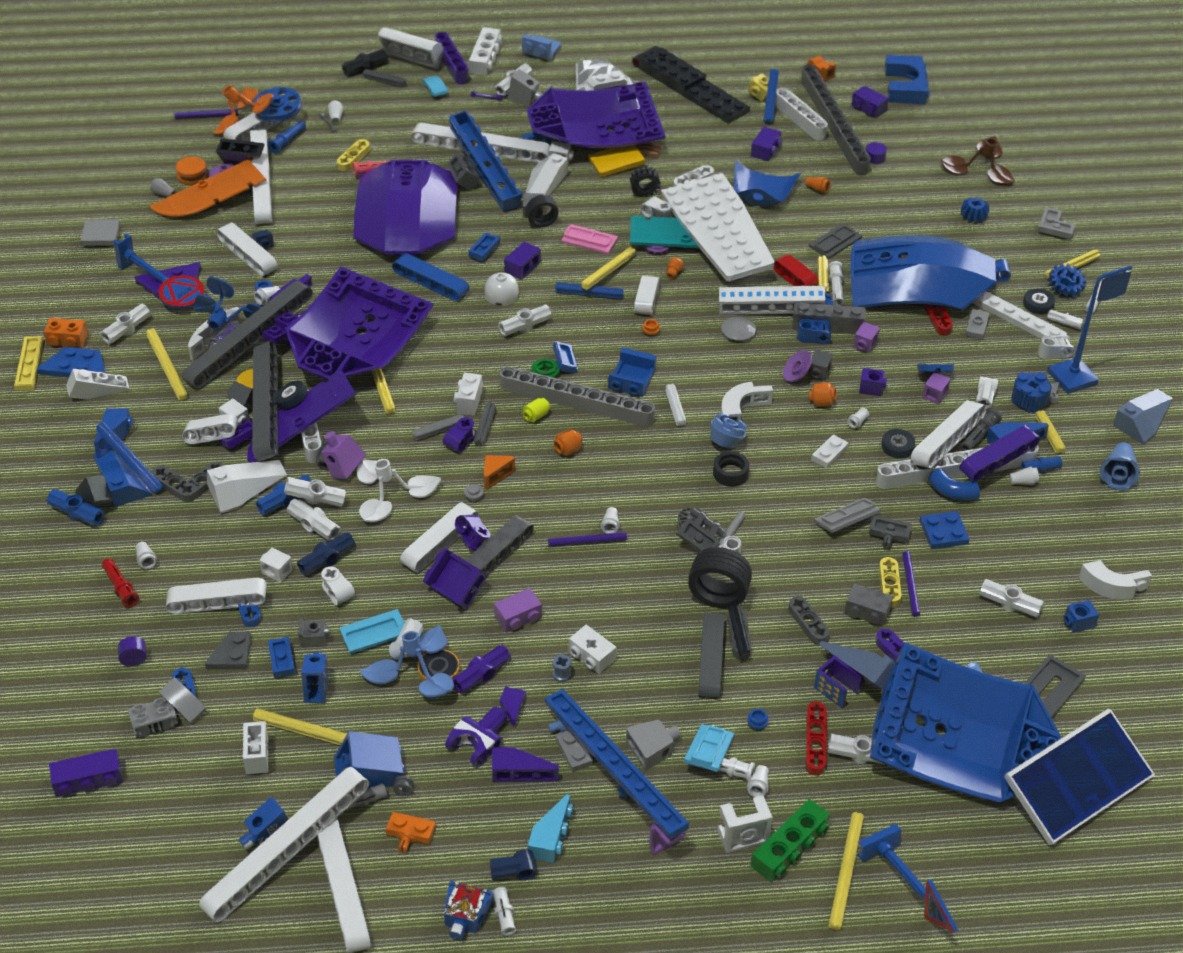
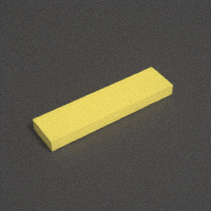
[14,336,44,391]

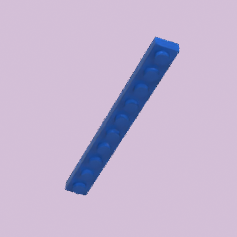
[545,689,689,840]

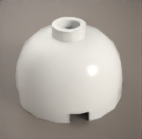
[485,273,519,306]

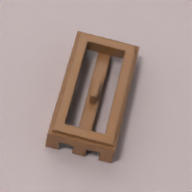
[635,142,662,159]

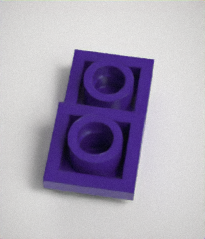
[262,312,298,345]

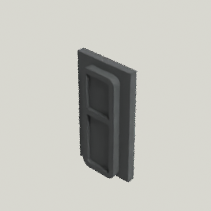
[809,223,863,259]

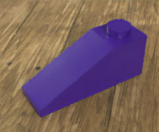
[492,747,559,782]

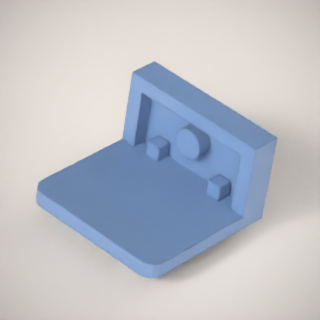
[522,34,561,60]

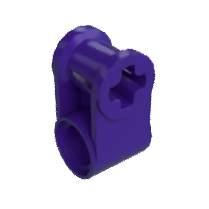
[443,417,475,453]
[455,515,490,551]

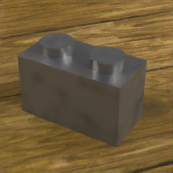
[844,584,893,626]

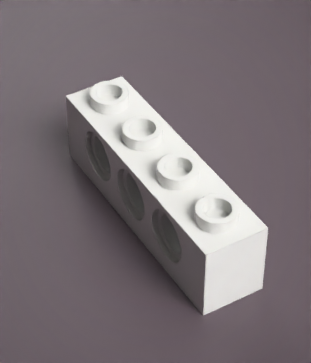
[469,27,503,76]

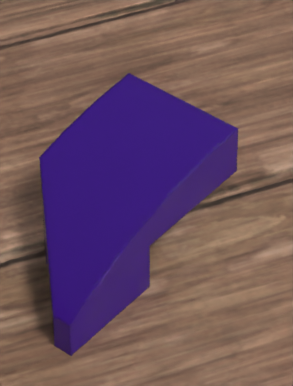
[500,687,526,725]

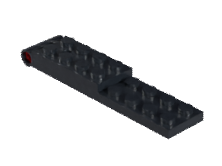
[632,46,750,124]

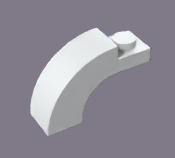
[1079,560,1152,600]

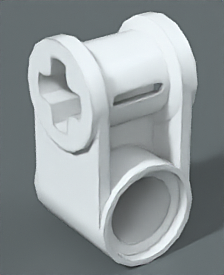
[640,196,672,218]
[1038,335,1075,359]
[321,567,355,606]

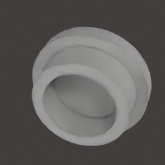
[464,484,483,502]

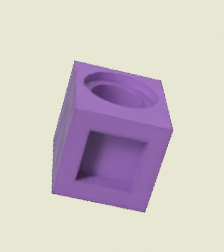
[853,322,880,353]
[922,372,951,404]

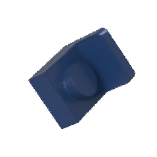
[251,230,274,249]

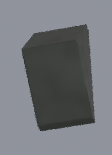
[75,475,113,505]

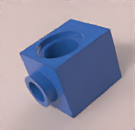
[1064,600,1099,633]

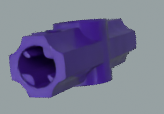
[452,645,511,694]

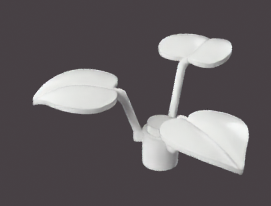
[357,458,441,522]

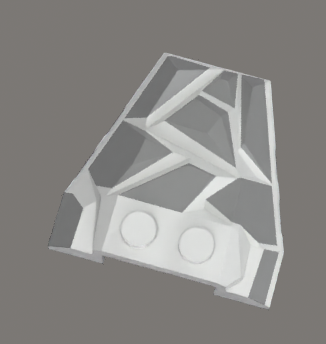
[576,57,635,91]

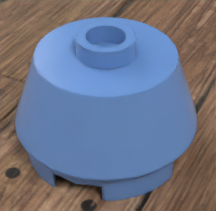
[710,413,747,448]

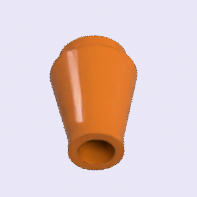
[805,177,831,193]

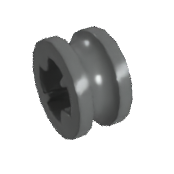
[393,775,414,796]

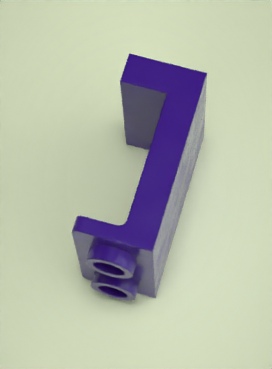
[423,548,488,609]

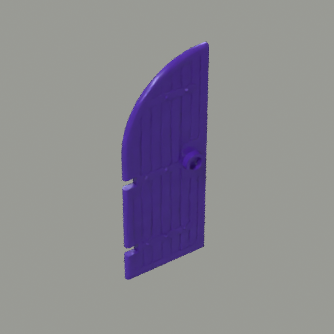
[247,369,356,463]

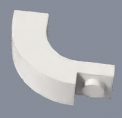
[721,382,773,423]

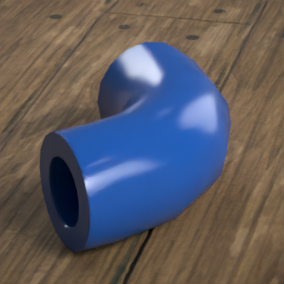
[928,469,980,501]

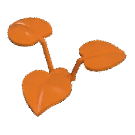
[212,85,274,135]

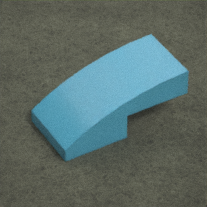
[422,76,448,97]

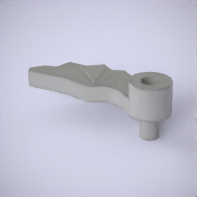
[1050,382,1059,403]

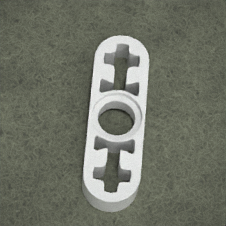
[673,165,714,187]

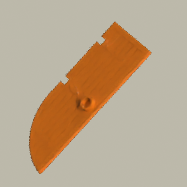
[150,159,266,217]

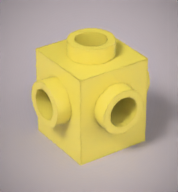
[748,73,769,102]

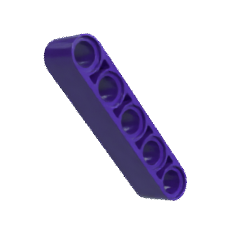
[435,32,469,85]
[959,425,1041,482]

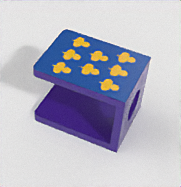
[814,655,863,708]

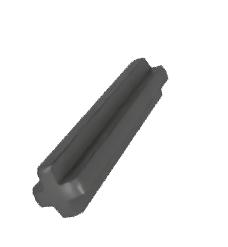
[363,69,406,87]
[474,402,496,446]

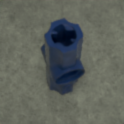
[297,532,356,576]

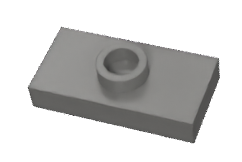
[965,309,990,339]

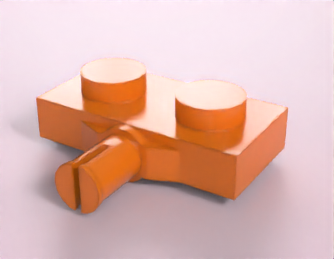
[386,812,436,853]

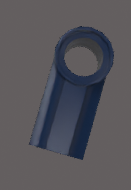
[489,849,537,880]

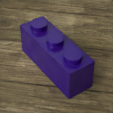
[49,748,123,797]

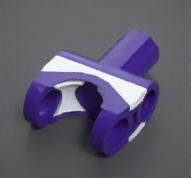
[445,707,507,767]

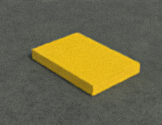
[588,145,645,178]

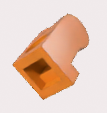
[807,56,836,82]

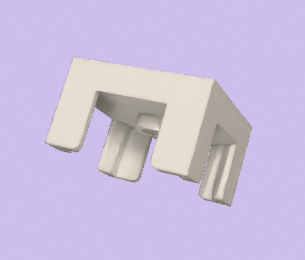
[717,795,772,853]

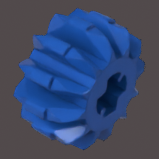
[961,197,990,223]

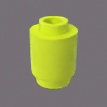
[522,398,550,423]

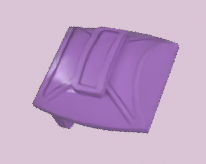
[649,823,686,856]

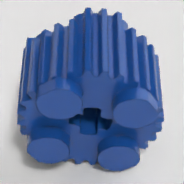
[1011,372,1052,413]

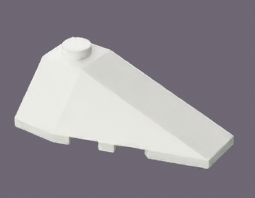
[526,153,568,196]
[207,460,287,514]

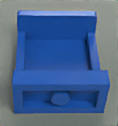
[608,347,657,397]

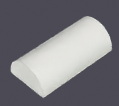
[378,27,443,69]

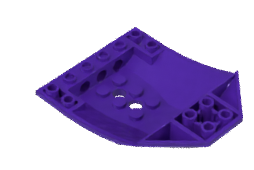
[527,81,666,148]
[353,160,458,255]
[285,266,434,381]

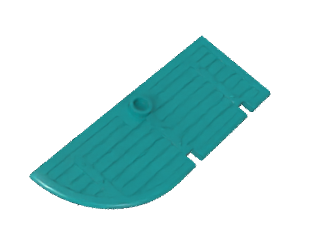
[630,216,699,248]

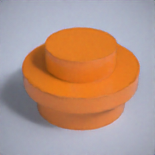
[642,319,660,335]

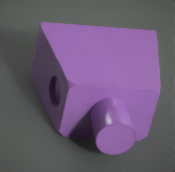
[322,431,366,479]

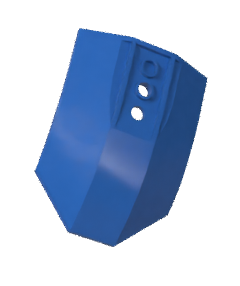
[850,235,996,310]
[870,642,1062,802]

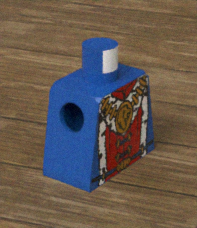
[444,881,493,940]

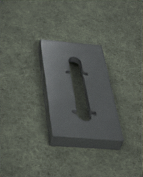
[1024,654,1086,719]

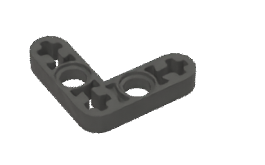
[152,462,224,502]

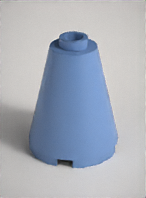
[1100,442,1140,490]

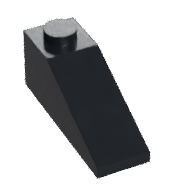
[216,138,265,164]

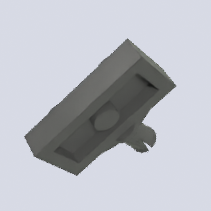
[869,515,912,548]

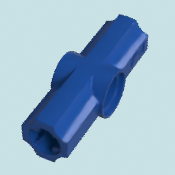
[255,474,311,516]
[46,489,104,526]

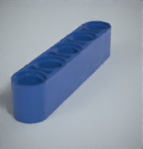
[392,253,470,301]

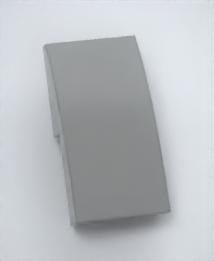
[159,677,207,724]

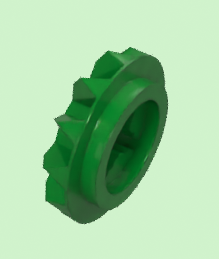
[531,358,560,378]

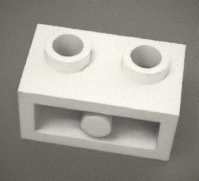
[454,373,483,416]

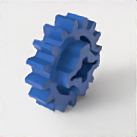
[1048,263,1087,297]

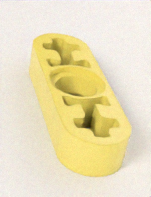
[337,139,370,171]
[879,557,902,608]

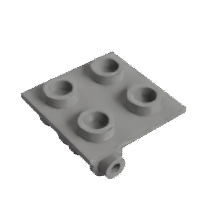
[128,698,178,737]

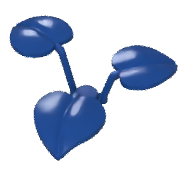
[194,276,262,330]

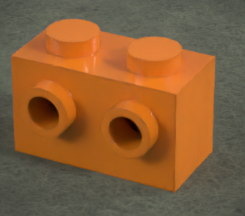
[44,318,88,348]

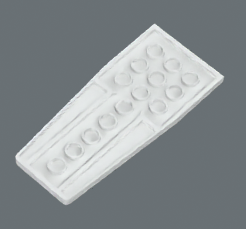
[661,173,774,281]

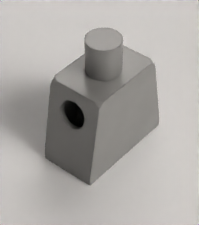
[507,69,543,107]
[626,720,681,771]

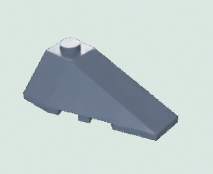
[1113,389,1173,445]
[819,641,895,691]

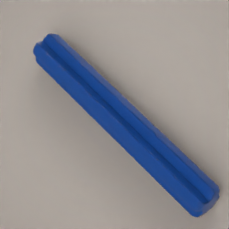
[764,68,779,124]
[555,282,624,299]

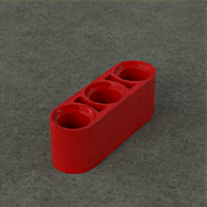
[773,254,819,286]

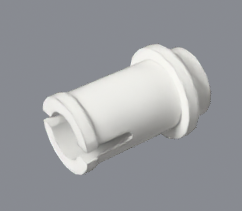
[848,408,869,428]

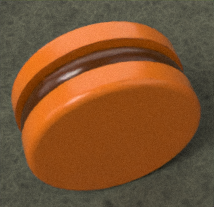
[176,156,207,185]

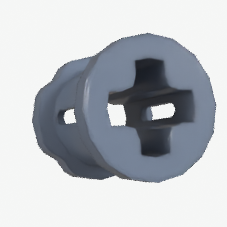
[553,654,571,682]

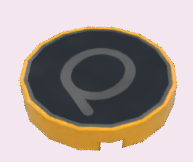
[418,649,459,681]

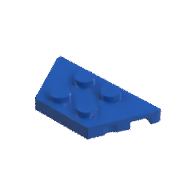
[37,347,105,378]

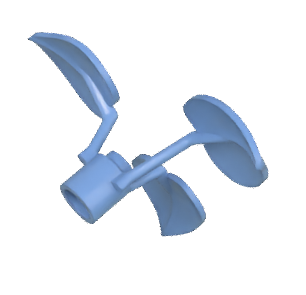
[360,625,454,697]

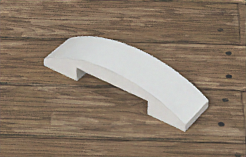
[188,307,242,360]

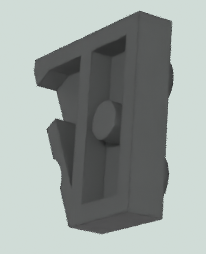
[205,631,251,669]

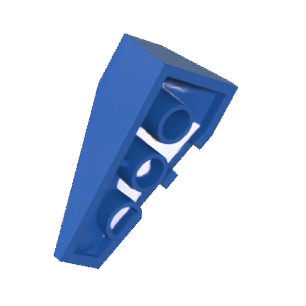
[93,449,152,507]

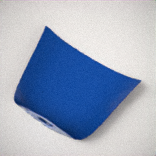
[734,159,802,206]

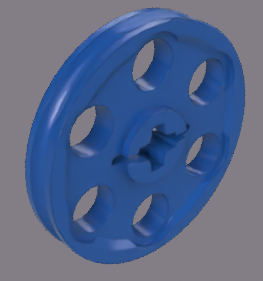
[253,87,302,122]

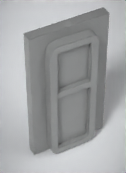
[814,498,880,533]

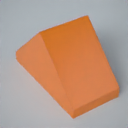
[484,455,515,490]

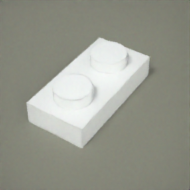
[811,434,849,468]

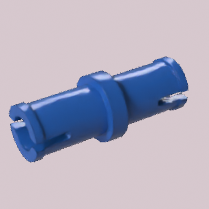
[1021,456,1062,472]

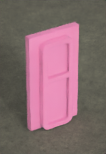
[561,224,618,255]

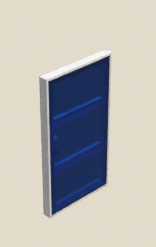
[1005,709,1155,845]

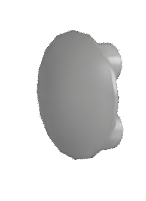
[721,317,756,343]

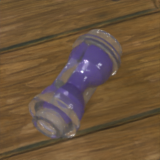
[207,320,240,349]

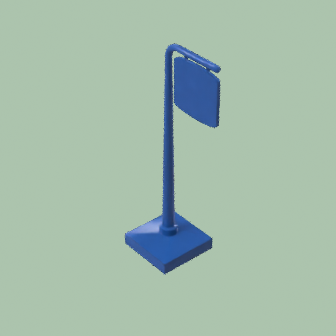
[1047,266,1132,394]

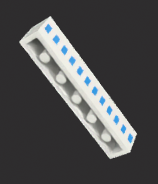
[719,286,825,315]

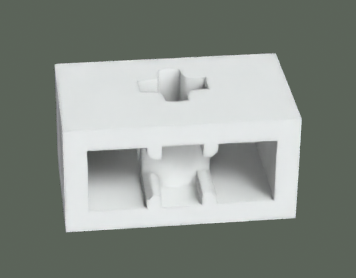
[569,625,617,674]
[243,721,268,774]

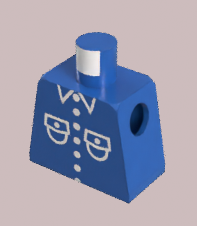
[238,797,289,850]

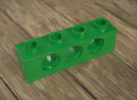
[750,799,830,883]

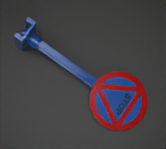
[113,233,205,309]

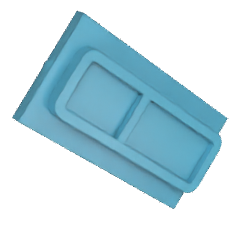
[339,609,405,654]
[684,724,734,772]

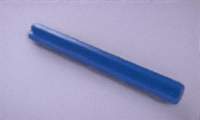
[96,422,163,494]

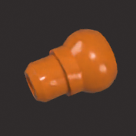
[666,257,684,279]

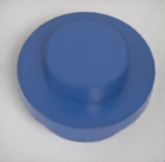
[747,709,769,729]

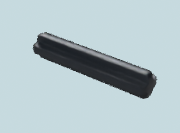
[729,605,750,657]

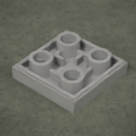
[80,219,120,247]

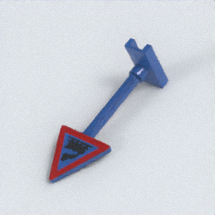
[858,824,958,933]

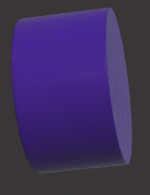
[866,142,887,164]
[118,636,147,666]

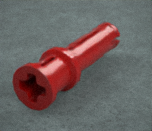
[101,558,139,608]

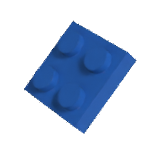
[919,511,970,550]

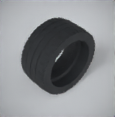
[688,547,752,608]

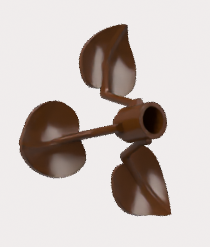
[941,136,1014,184]

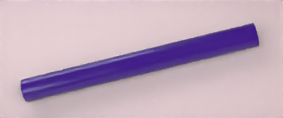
[174,109,239,119]
[548,532,627,547]
[902,551,920,617]

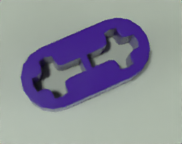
[875,629,904,662]

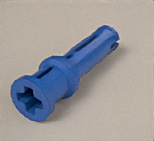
[268,120,306,154]

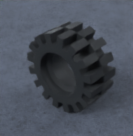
[630,166,661,197]

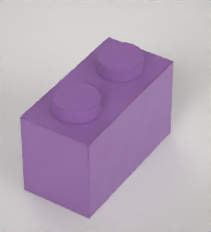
[494,588,542,633]

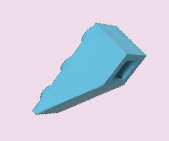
[528,794,573,863]

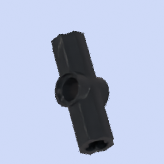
[342,49,388,76]

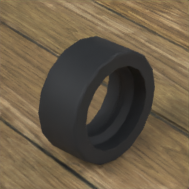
[526,195,559,228]
[713,451,750,487]

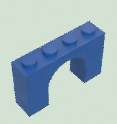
[884,55,930,104]

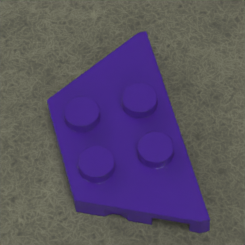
[134,262,201,299]

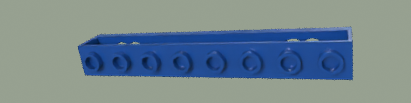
[449,110,523,212]

